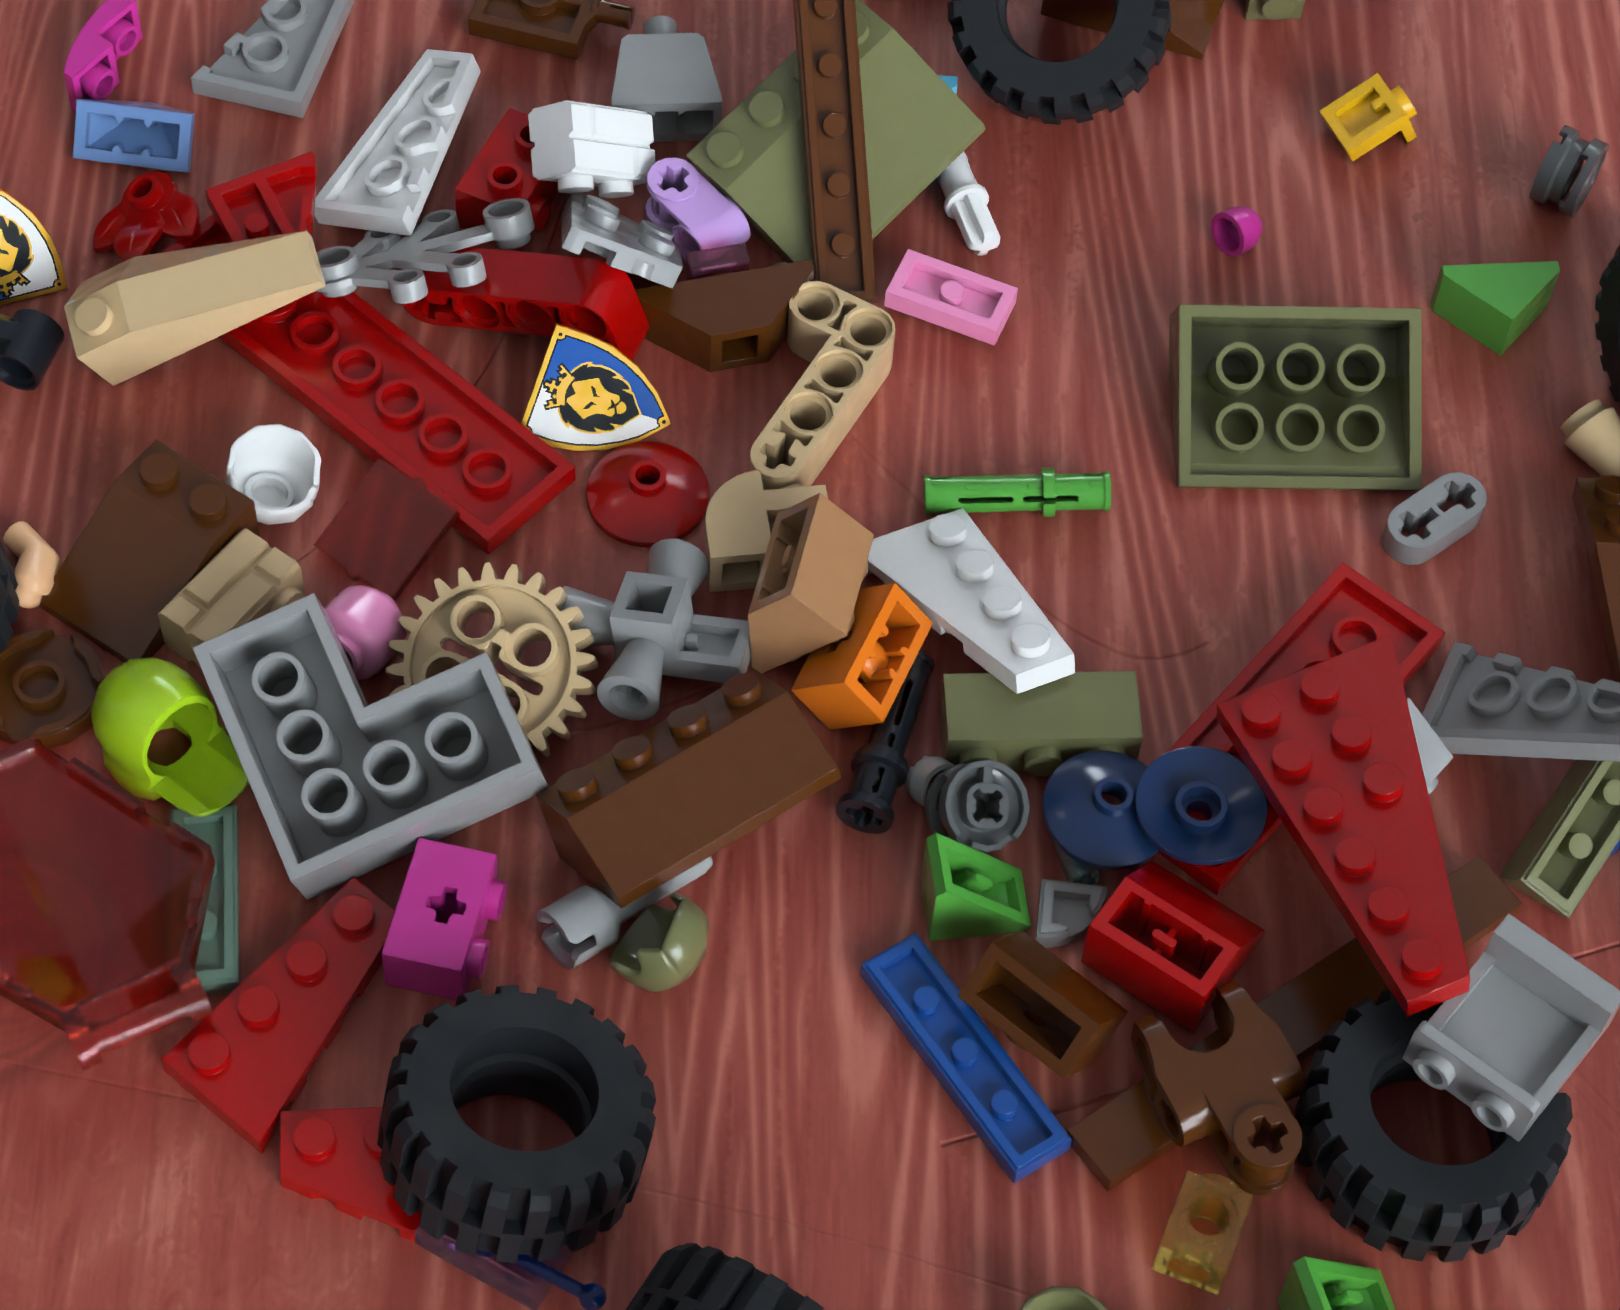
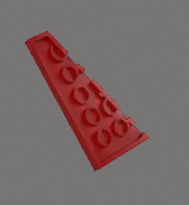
[1217,634,1470,1017]

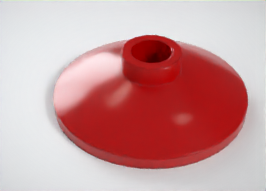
[586,441,709,547]

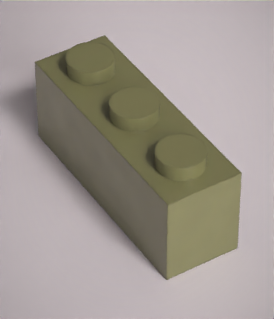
[939,671,1143,776]

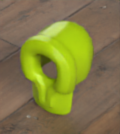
[91,657,249,817]

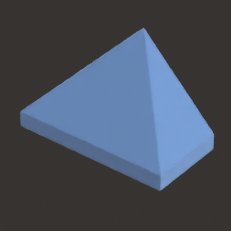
[73,99,195,173]

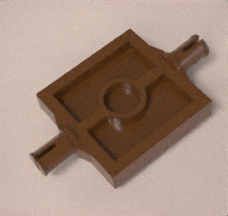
[468,0,635,59]

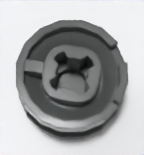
[1530,125,1609,218]
[925,760,1030,853]

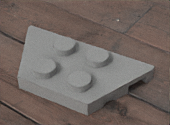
[561,193,683,289]

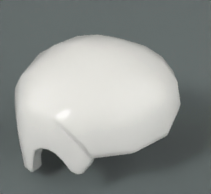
[225,424,321,525]

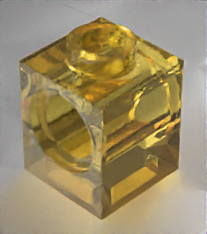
[1152,1170,1254,1295]

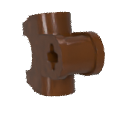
[1131,980,1306,1196]

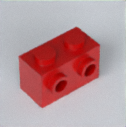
[454,108,558,251]

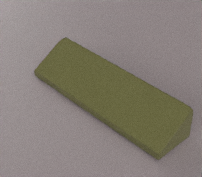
[1500,760,1620,918]

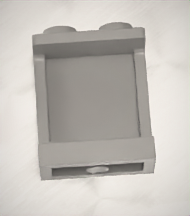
[1402,913,1620,1142]

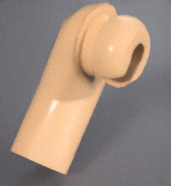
[3,521,61,609]

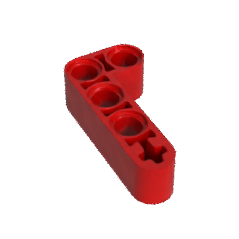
[402,247,649,361]

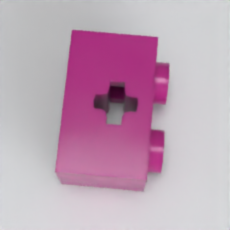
[381,838,507,1000]

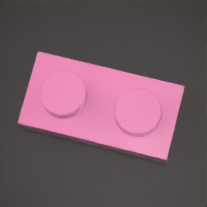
[884,249,1018,346]

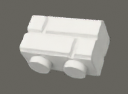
[528,100,656,198]

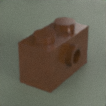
[958,931,1128,1079]

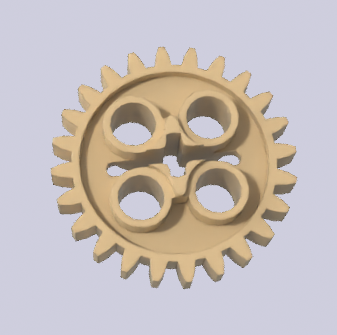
[386,562,598,758]

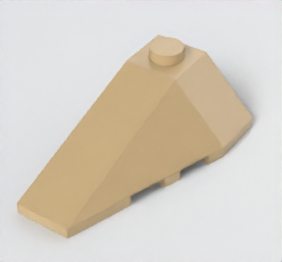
[64,231,326,386]

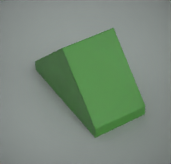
[1430,261,1560,356]
[920,833,1031,941]
[1277,1256,1396,1310]

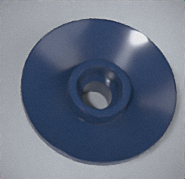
[1135,746,1268,865]
[1042,750,1159,870]

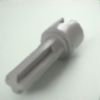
[536,856,713,969]

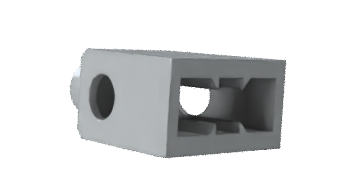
[611,15,722,142]

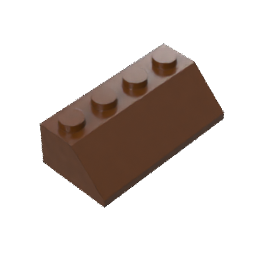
[536,669,842,909]

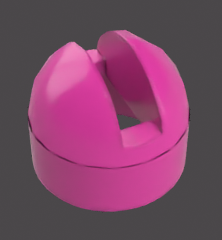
[1211,206,1262,257]

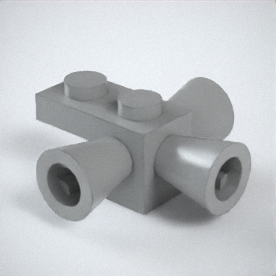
[560,539,751,721]

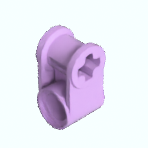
[645,157,751,272]

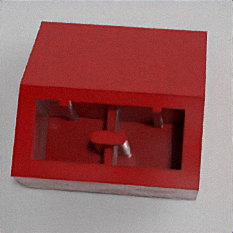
[1081,861,1265,1033]

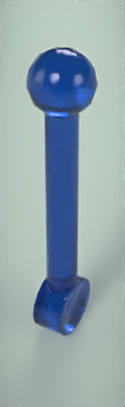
[476,1249,607,1310]

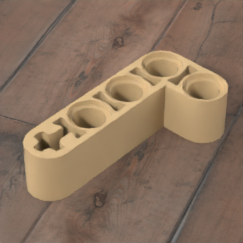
[749,281,896,490]

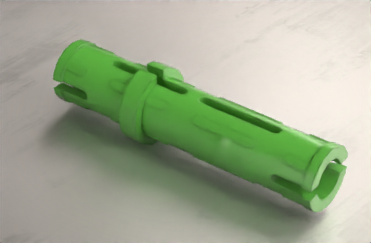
[924,467,1111,517]

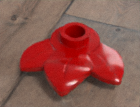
[93,171,200,262]

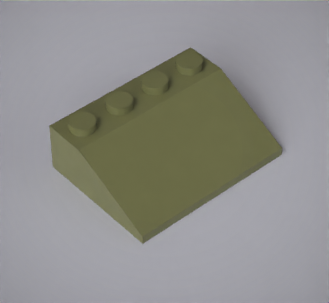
[686,0,986,263]
[1169,304,1422,491]

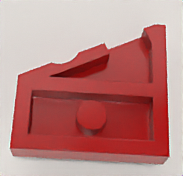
[279,1107,422,1241]

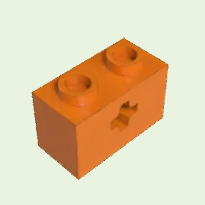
[791,582,933,730]

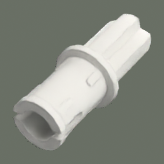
[937,151,1001,256]

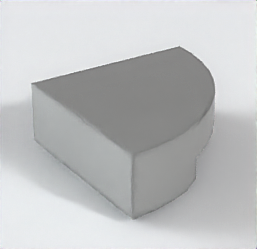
[1035,879,1107,948]

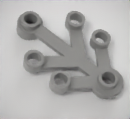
[317,198,535,304]

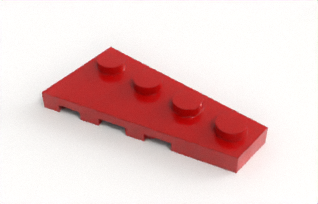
[161,877,395,1154]

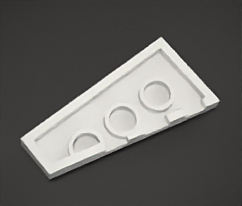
[866,508,1075,694]

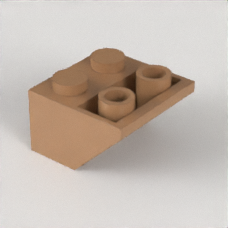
[748,493,874,674]

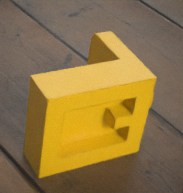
[1319,73,1417,162]

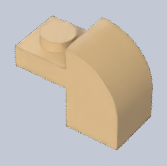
[704,470,828,593]

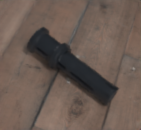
[836,651,935,834]

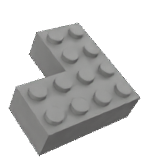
[192,593,549,900]

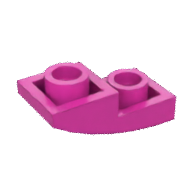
[64,0,143,114]

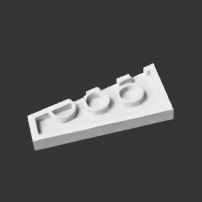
[314,49,481,236]

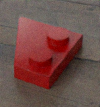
[205,151,317,243]

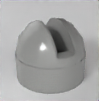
[905,755,954,808]

